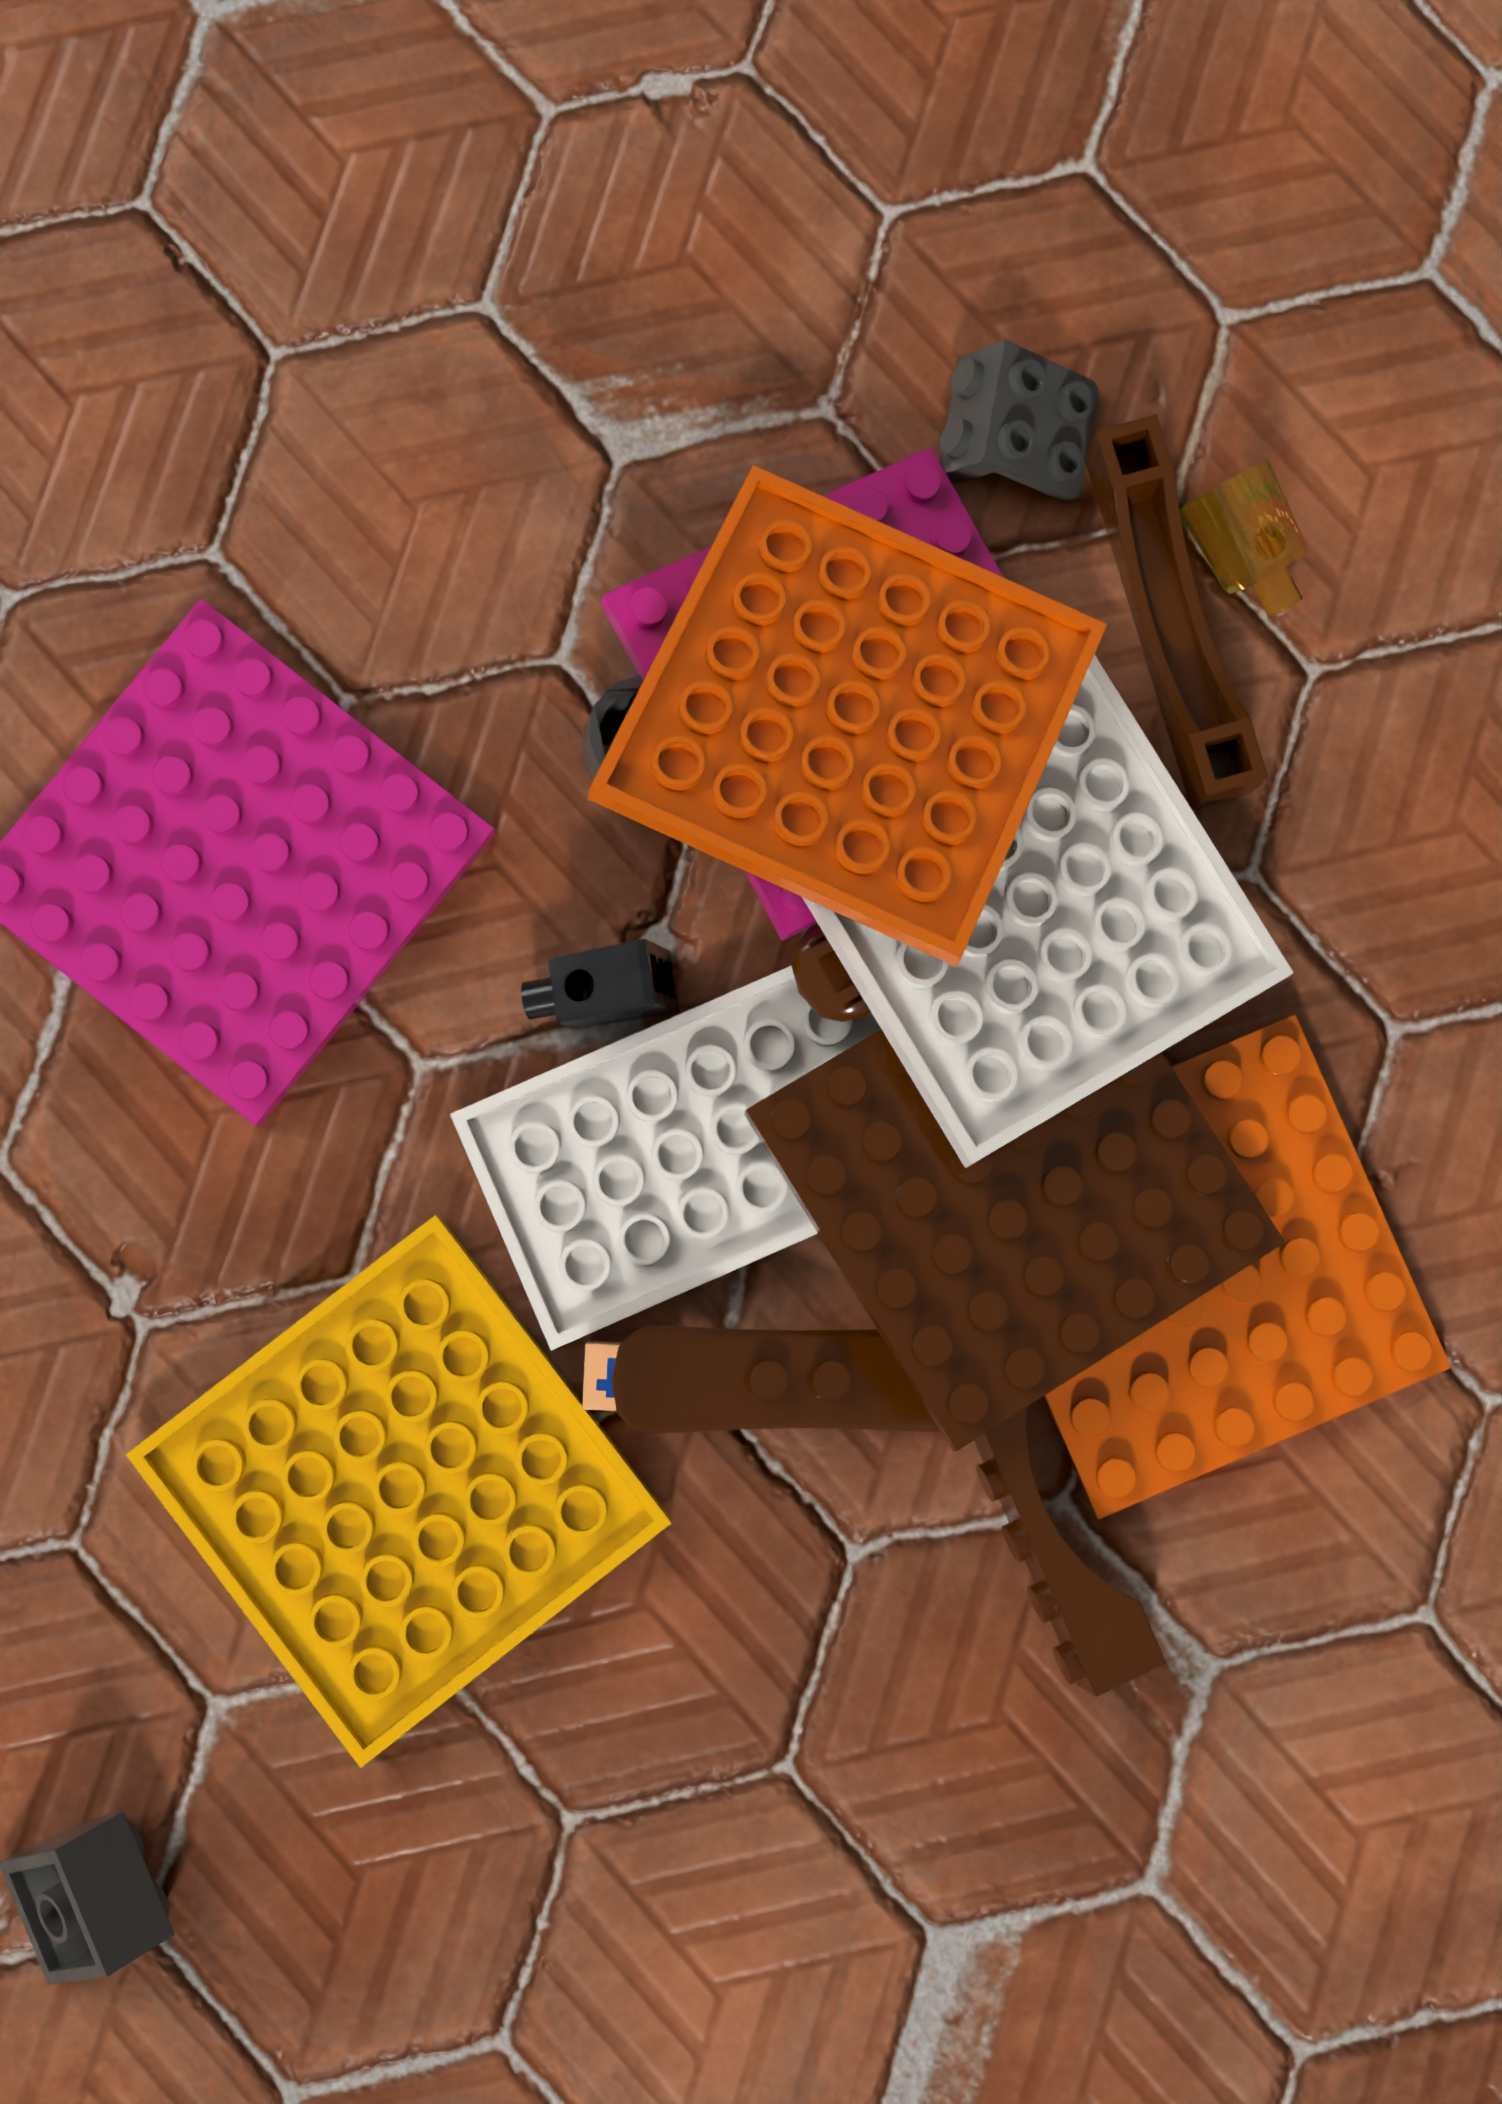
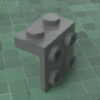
[940,340,1098,501]

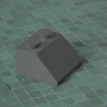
[0,1811,175,1985]

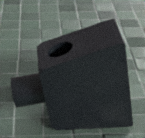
[521,939,680,1028]

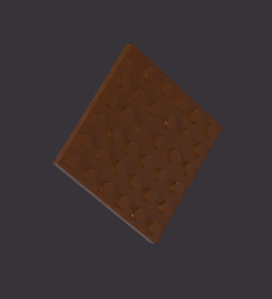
[744,1029,1285,1452]

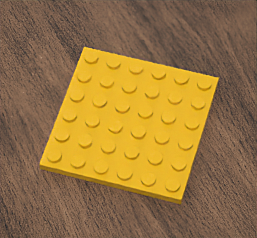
[125,1215,672,1768]

